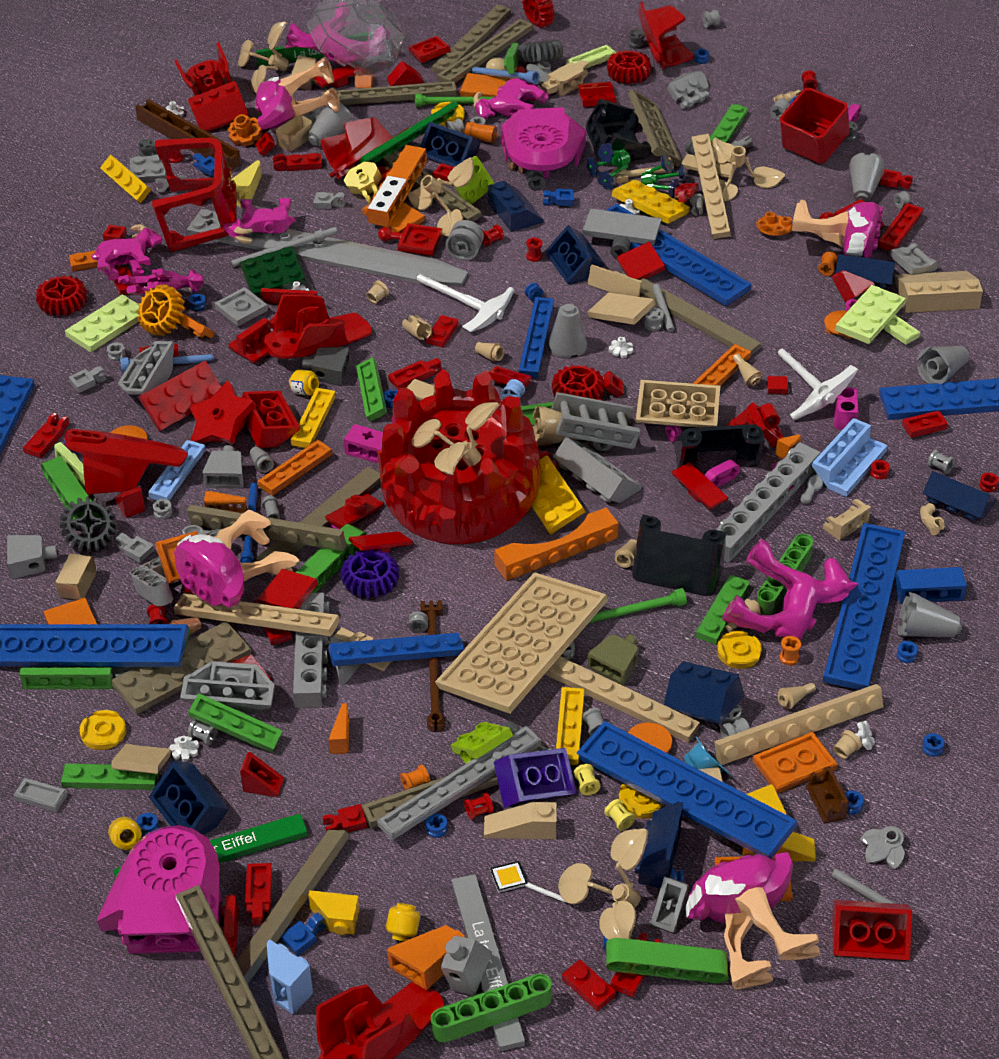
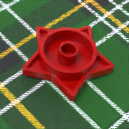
[190,381,257,444]

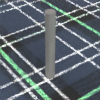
[652,284,675,332]
[831,868,895,904]

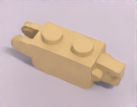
[541,60,588,96]

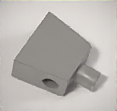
[203,445,244,489]
[7,535,57,579]
[441,936,492,996]

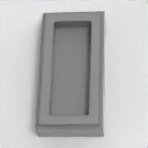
[13,778,68,813]

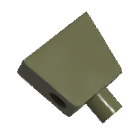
[588,634,639,686]

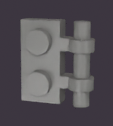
[666,73,709,109]

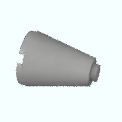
[308,102,352,146]
[849,153,885,202]
[549,304,587,359]
[917,346,969,385]
[897,592,962,638]

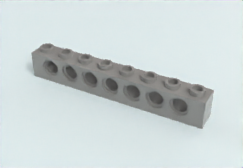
[716,442,821,563]

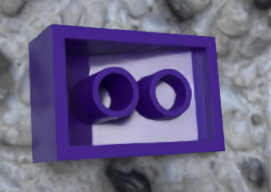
[494,748,577,808]

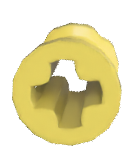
[574,764,601,796]
[604,799,636,831]

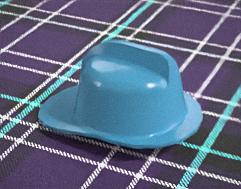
[684,736,734,779]

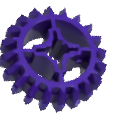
[341,549,399,600]

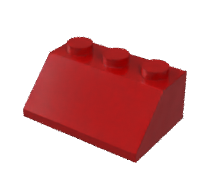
[188,81,249,132]
[242,391,300,448]
[832,900,912,960]

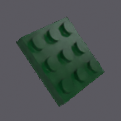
[240,246,307,298]

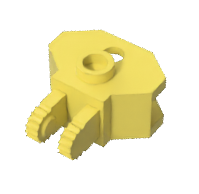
[344,162,382,204]

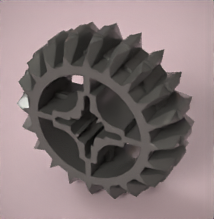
[519,40,563,62]
[59,496,117,553]

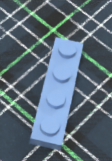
[148,440,206,501]

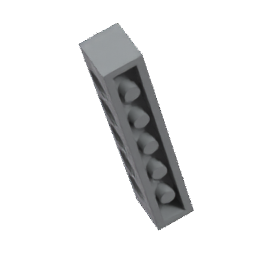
[293,593,329,708]

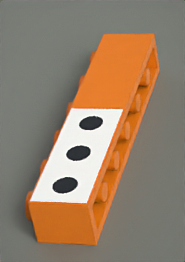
[366,145,427,227]

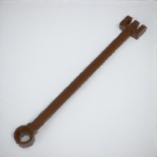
[420,600,445,732]

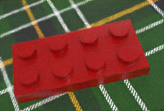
[139,360,221,431]

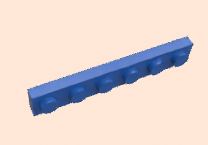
[519,297,554,378]
[328,633,464,666]

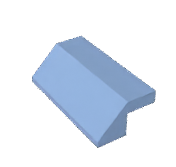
[812,418,888,497]

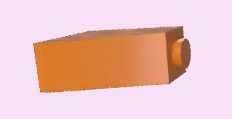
[387,925,465,990]

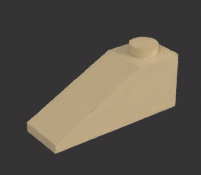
[484,802,556,839]

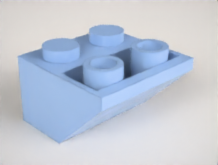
[266,940,313,1015]

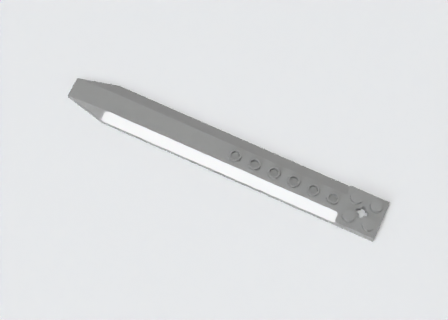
[186,209,468,286]

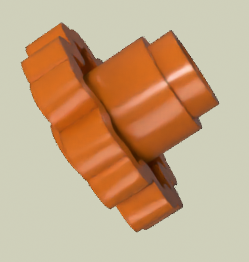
[228,114,263,147]

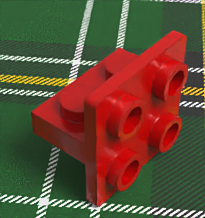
[228,318,271,363]

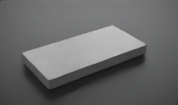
[583,208,661,245]

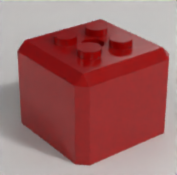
[779,87,850,163]

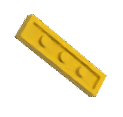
[100,154,152,203]
[291,388,336,448]
[556,687,584,765]

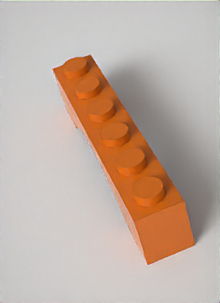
[494,507,619,581]

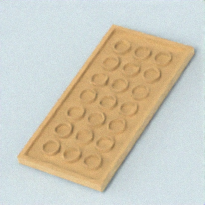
[435,572,608,714]

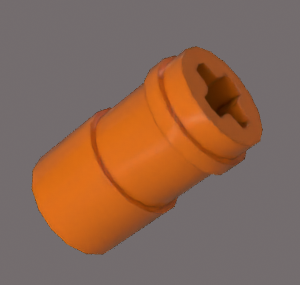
[464,122,498,144]

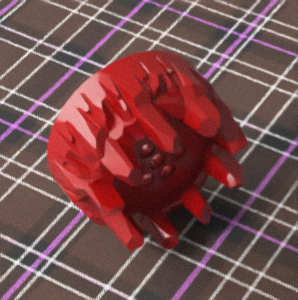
[377,369,541,544]

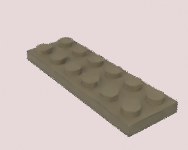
[628,89,682,167]
[112,621,251,714]

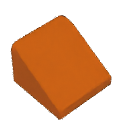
[355,74,375,88]
[776,434,801,459]

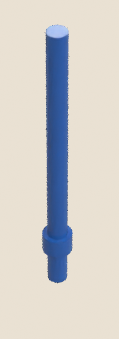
[240,483,258,563]

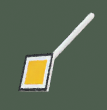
[490,861,566,903]

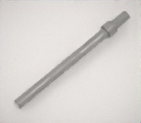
[231,227,338,268]

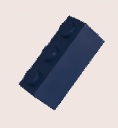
[420,121,481,167]
[488,181,543,232]
[545,225,605,285]
[836,254,895,289]
[922,471,998,521]
[664,661,745,724]
[149,760,229,835]
[635,802,683,888]

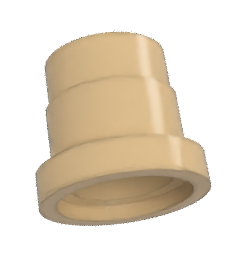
[366,280,390,304]
[833,730,862,759]

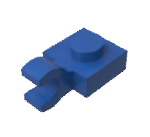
[192,153,215,176]
[543,189,574,206]
[281,912,326,956]

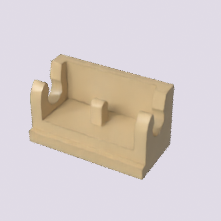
[823,499,871,541]

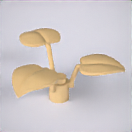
[238,22,289,94]
[711,137,785,202]
[408,157,474,237]
[411,402,500,475]
[558,829,648,940]

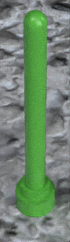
[415,94,494,107]
[589,588,687,623]

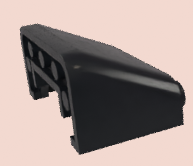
[586,99,652,162]
[674,424,765,468]
[632,514,727,596]

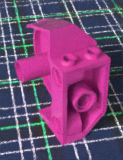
[501,107,586,179]
[97,825,222,954]

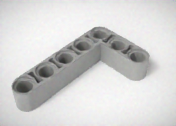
[130,529,221,606]

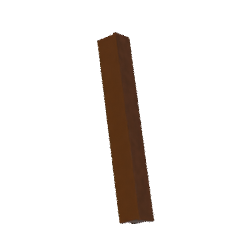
[135,99,242,171]

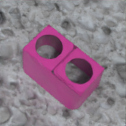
[833,387,858,430]

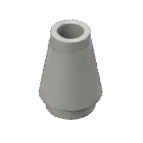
[250,447,274,473]

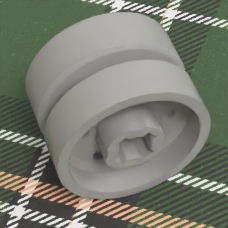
[446,220,484,261]

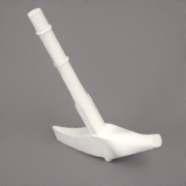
[417,274,514,332]
[778,349,858,421]

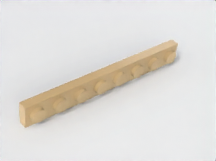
[692,133,731,239]
[173,593,340,636]
[544,656,700,743]
[714,684,883,765]

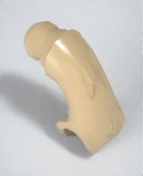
[773,90,801,103]
[920,503,945,535]

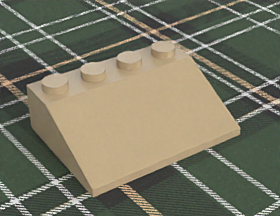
[893,271,983,313]
[636,380,720,428]

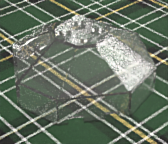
[306,0,408,76]

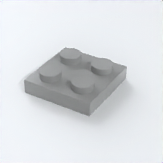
[130,155,166,183]
[215,287,268,327]

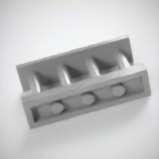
[551,392,640,449]

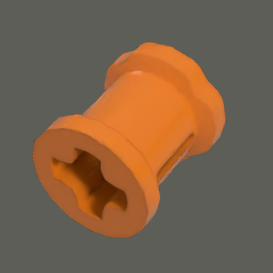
[818,252,838,276]
[779,636,801,666]
[400,765,431,790]

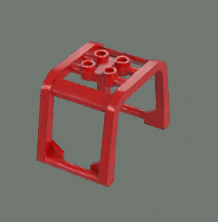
[152,138,237,252]

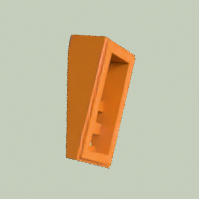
[204,491,248,513]
[328,703,349,754]

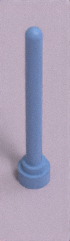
[472,67,540,85]
[120,354,215,373]

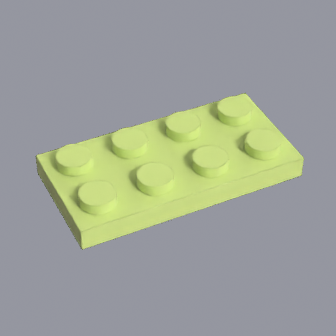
[835,285,906,344]
[65,294,140,352]

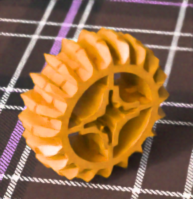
[136,284,186,336]

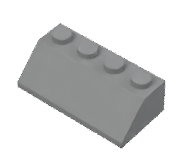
[553,437,642,503]

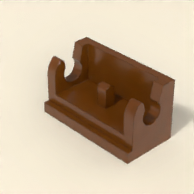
[806,766,849,824]

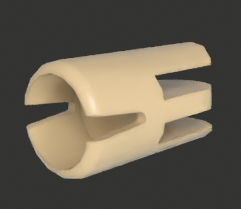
[402,314,432,340]

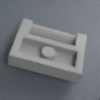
[889,243,939,275]

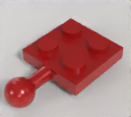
[378,223,442,256]

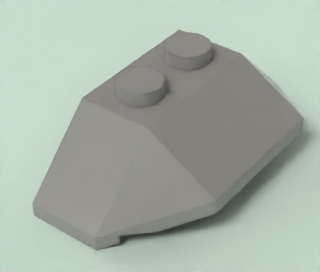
[118,341,174,396]
[180,661,275,714]

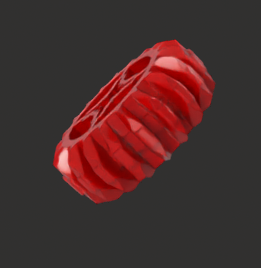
[522,0,555,28]
[607,50,651,85]
[36,275,87,317]
[552,364,605,400]

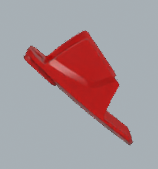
[638,1,694,70]
[174,42,232,96]
[320,118,408,179]
[264,294,372,359]
[64,429,188,494]
[316,982,444,1059]

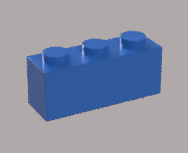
[894,567,967,604]

